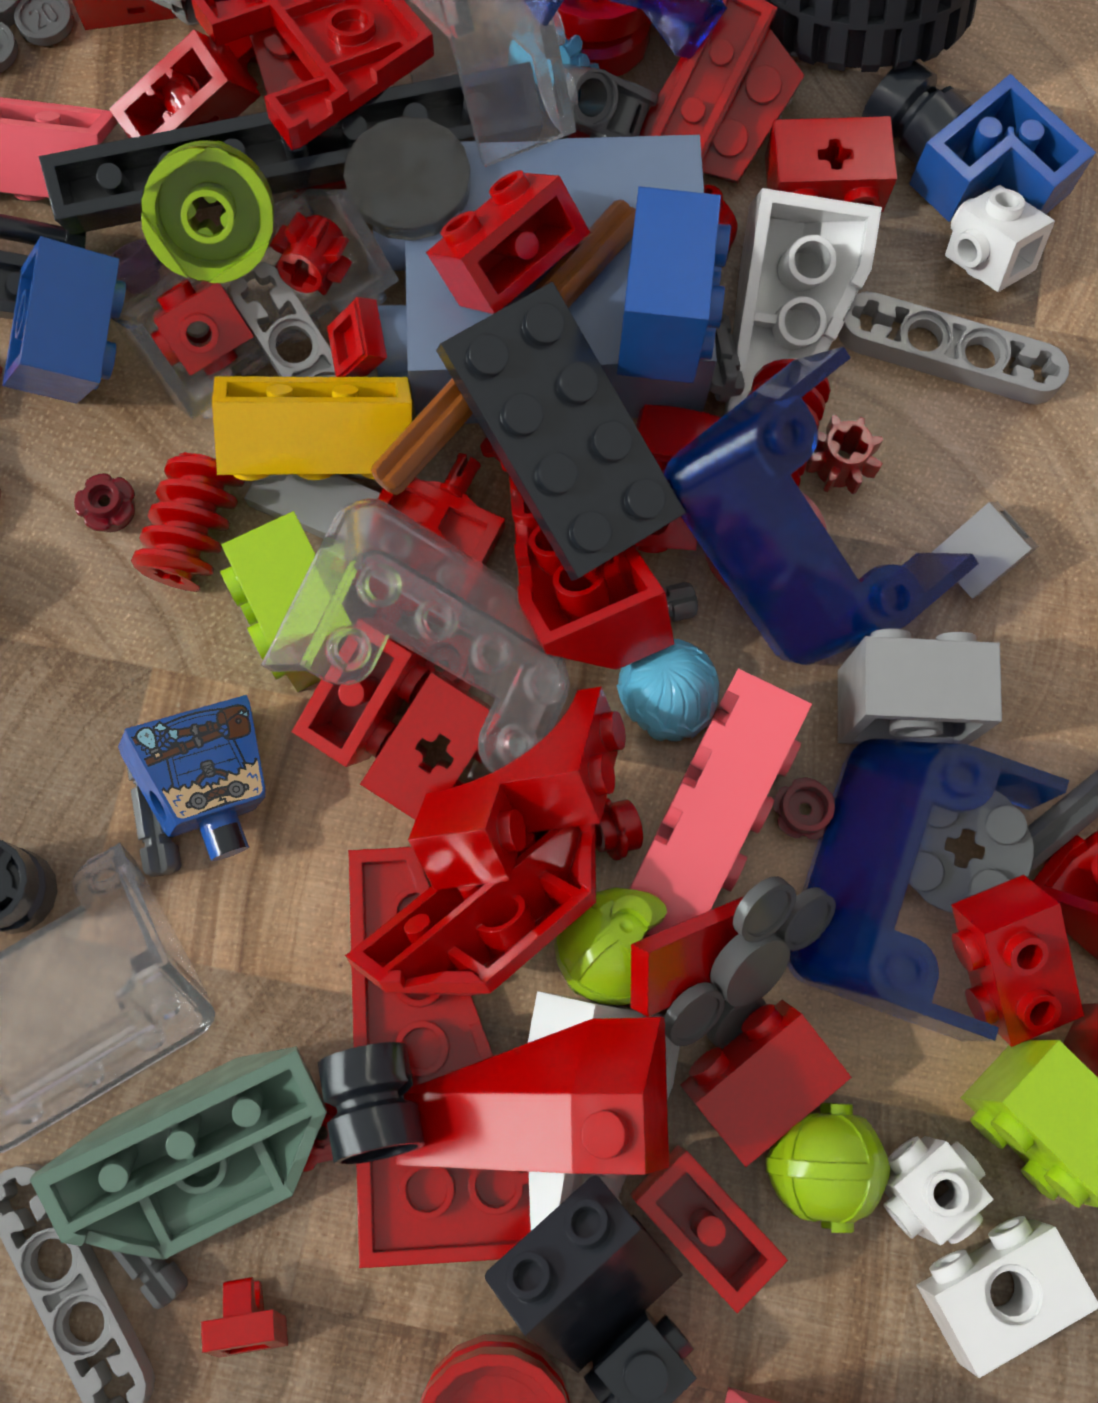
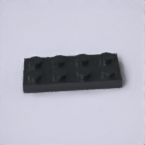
[436,282,686,581]

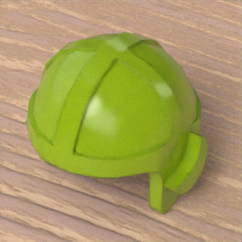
[554,887,667,1005]
[765,1103,891,1233]

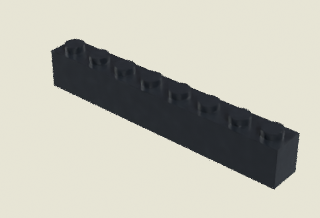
[39,60,542,235]

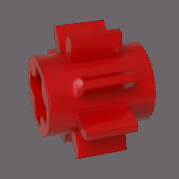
[270,212,352,295]
[805,414,883,494]

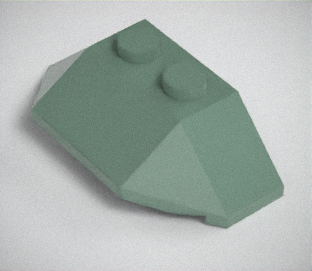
[30,1046,327,1260]

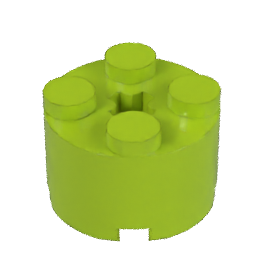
[141,141,274,283]

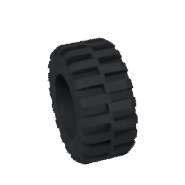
[765,0,977,72]

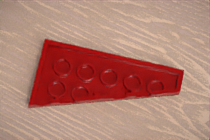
[348,847,531,1268]

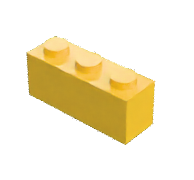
[212,376,412,481]

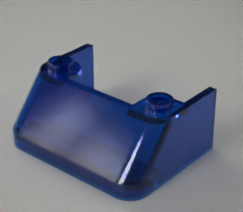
[664,347,979,665]
[787,738,1069,1042]

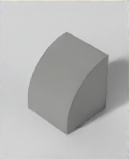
[931,501,1039,599]

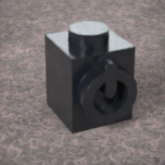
[584,1310,697,1403]

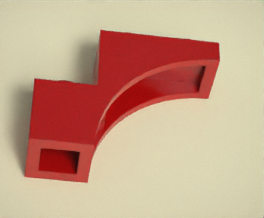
[408,686,626,890]

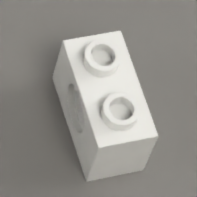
[916,1216,1098,1378]

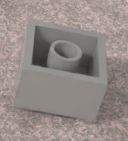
[838,629,1002,749]

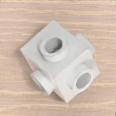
[945,185,1055,292]
[883,1136,994,1246]

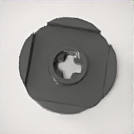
[898,783,1034,913]

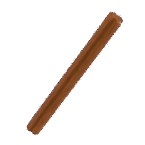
[371,199,636,495]

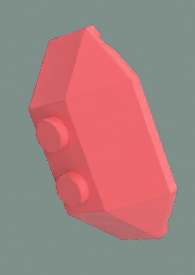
[0,97,118,201]

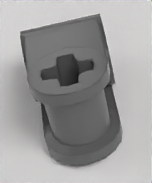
[540,64,659,138]

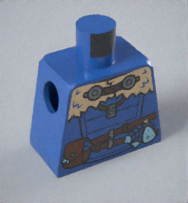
[118,695,266,861]

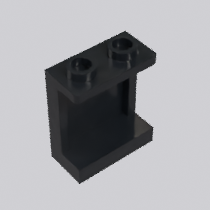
[485,1175,683,1373]

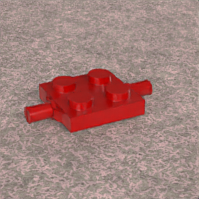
[337,453,505,633]

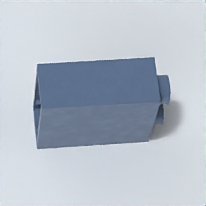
[372,135,717,424]

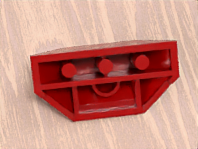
[345,824,596,996]

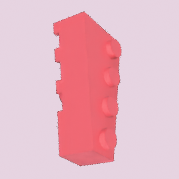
[629,668,812,939]

